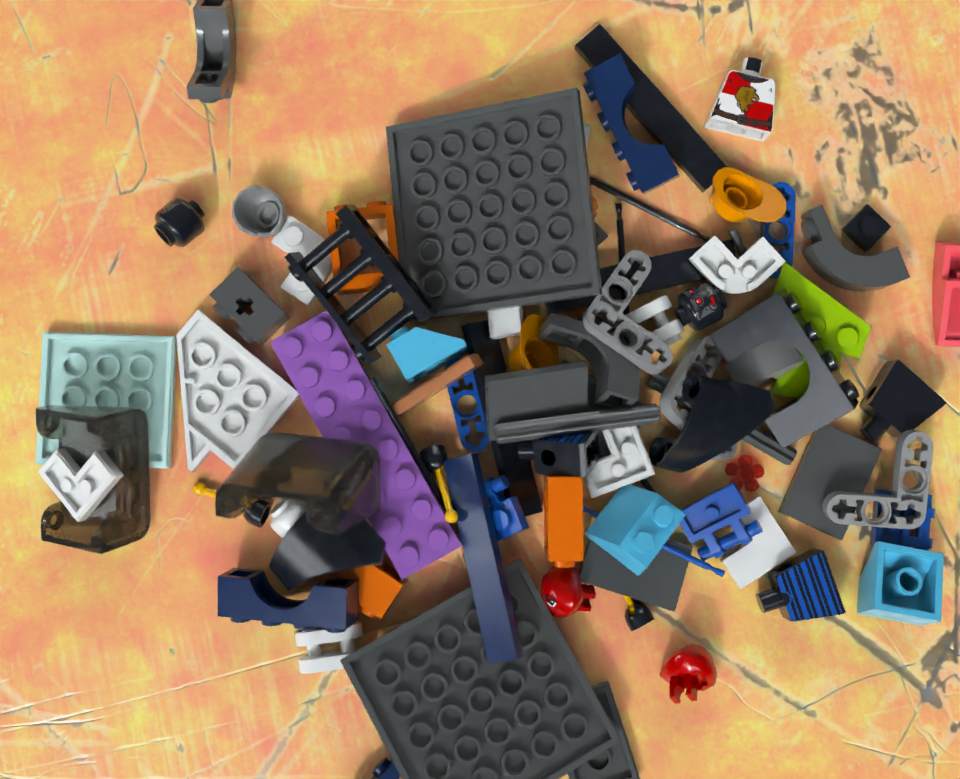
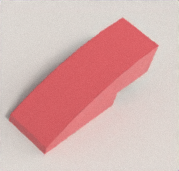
[932,242,960,347]

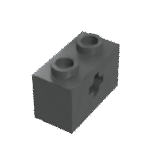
[209,267,290,345]

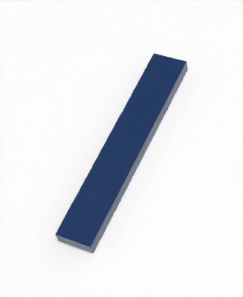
[443,453,524,664]

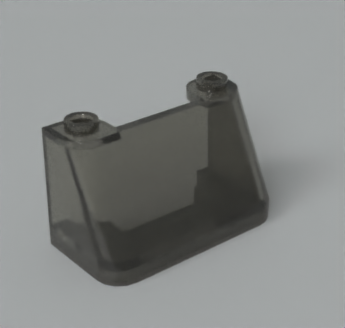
[35,405,151,554]
[215,432,380,535]

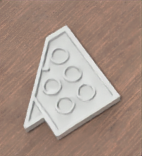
[176,310,300,472]

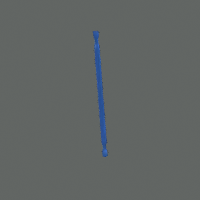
[583,505,725,577]

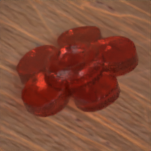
[725,455,764,492]

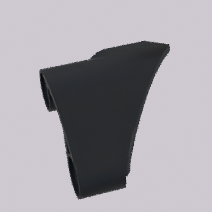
[649,373,776,473]
[269,491,386,591]

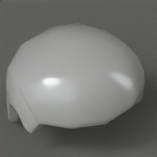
[232,185,287,238]

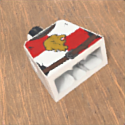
[704,57,775,142]

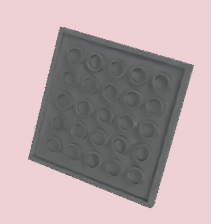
[386,88,603,323]
[340,558,621,779]

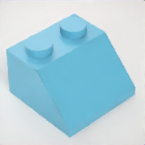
[386,326,467,384]
[584,484,686,576]
[857,541,944,626]

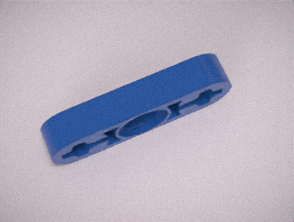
[760,182,796,279]
[444,357,489,452]

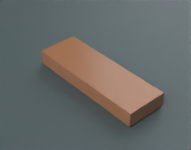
[391,353,484,417]

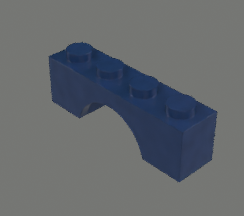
[583,53,680,195]
[218,568,359,633]

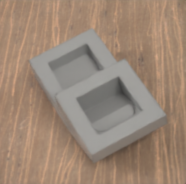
[724,341,805,387]

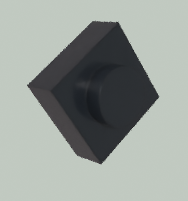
[841,204,891,252]

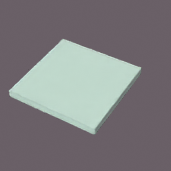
[36,332,177,468]

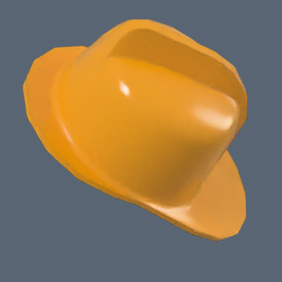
[709,167,786,222]
[509,314,558,372]

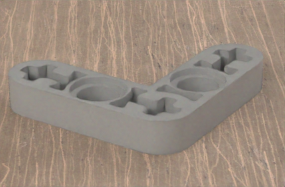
[583,250,673,374]
[659,336,737,460]
[822,430,933,529]

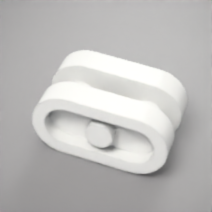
[612,295,685,355]
[294,621,363,674]

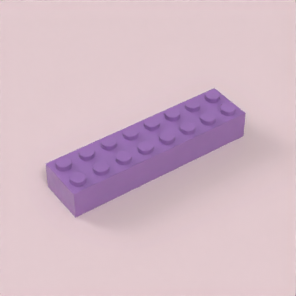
[270,310,462,580]

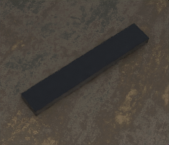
[575,24,727,193]
[545,239,737,315]
[461,320,543,517]

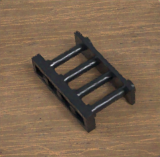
[285,205,438,365]

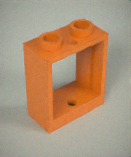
[326,201,400,295]
[544,476,584,568]

